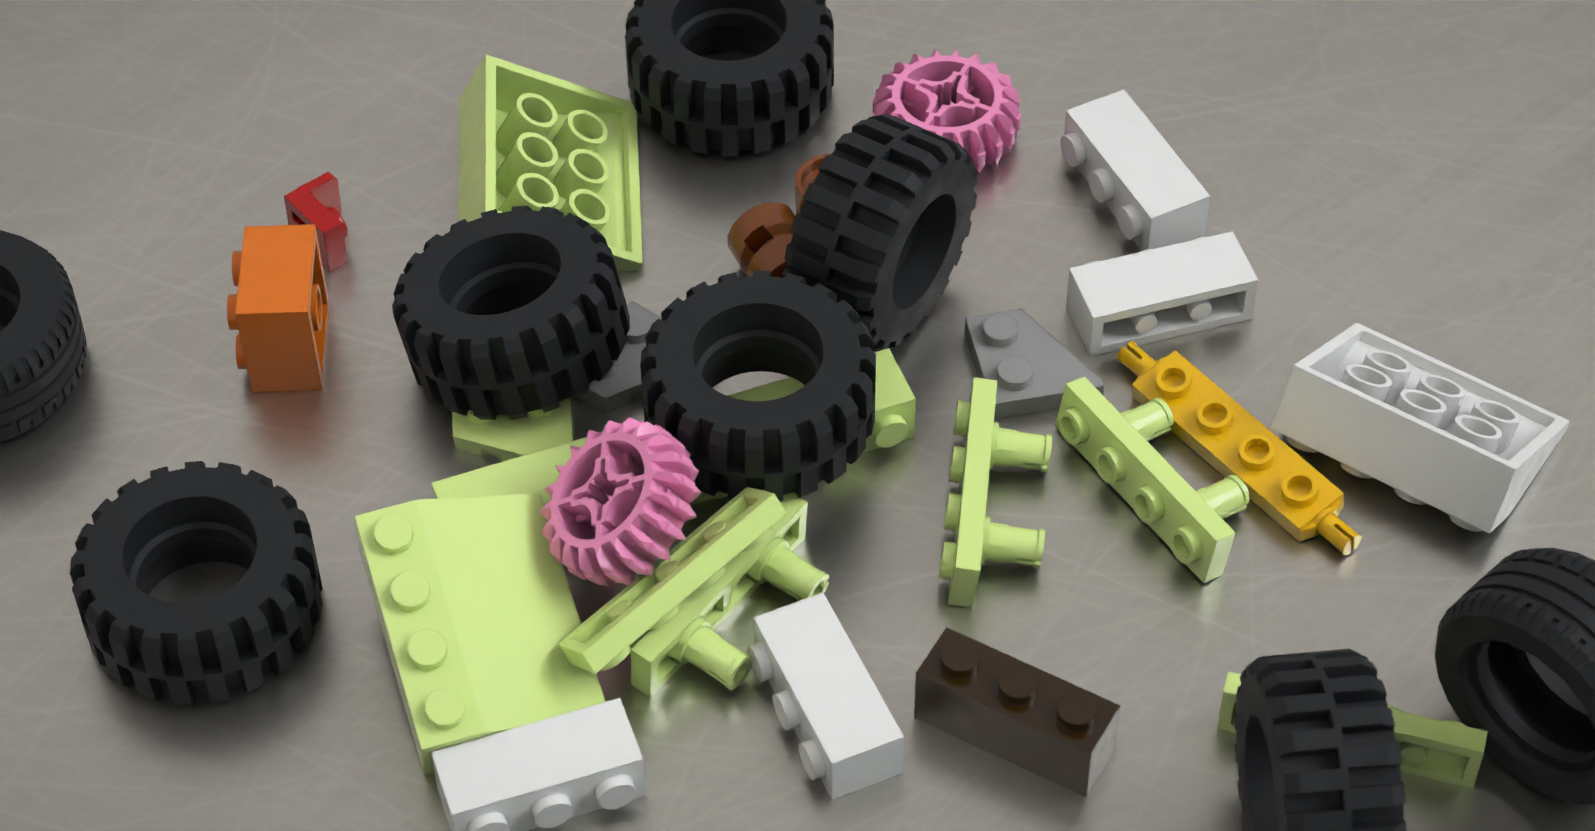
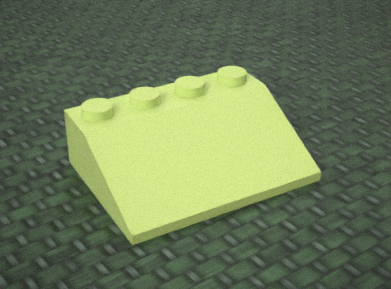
[458,54,643,272]
[355,493,605,775]

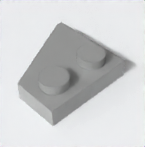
[964,309,1104,419]

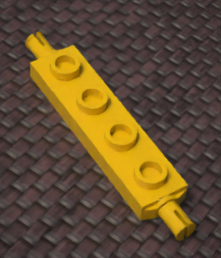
[1117,341,1362,556]

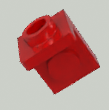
[284,172,348,273]

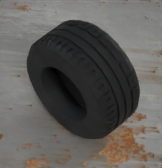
[0,230,87,442]

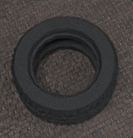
[1435,548,1595,805]

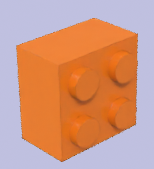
[227,224,330,393]

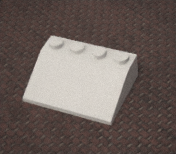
[1270,323,1570,534]

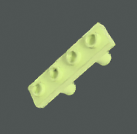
[1055,376,1250,583]
[939,377,1052,608]
[629,493,829,698]

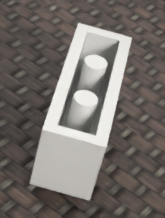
[1060,89,1211,251]
[1066,231,1259,357]
[747,593,904,800]
[431,698,647,831]

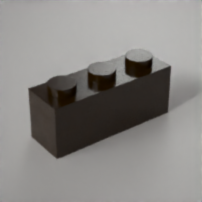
[914,627,1121,797]

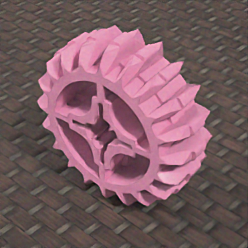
[872,49,1021,175]
[539,417,701,588]

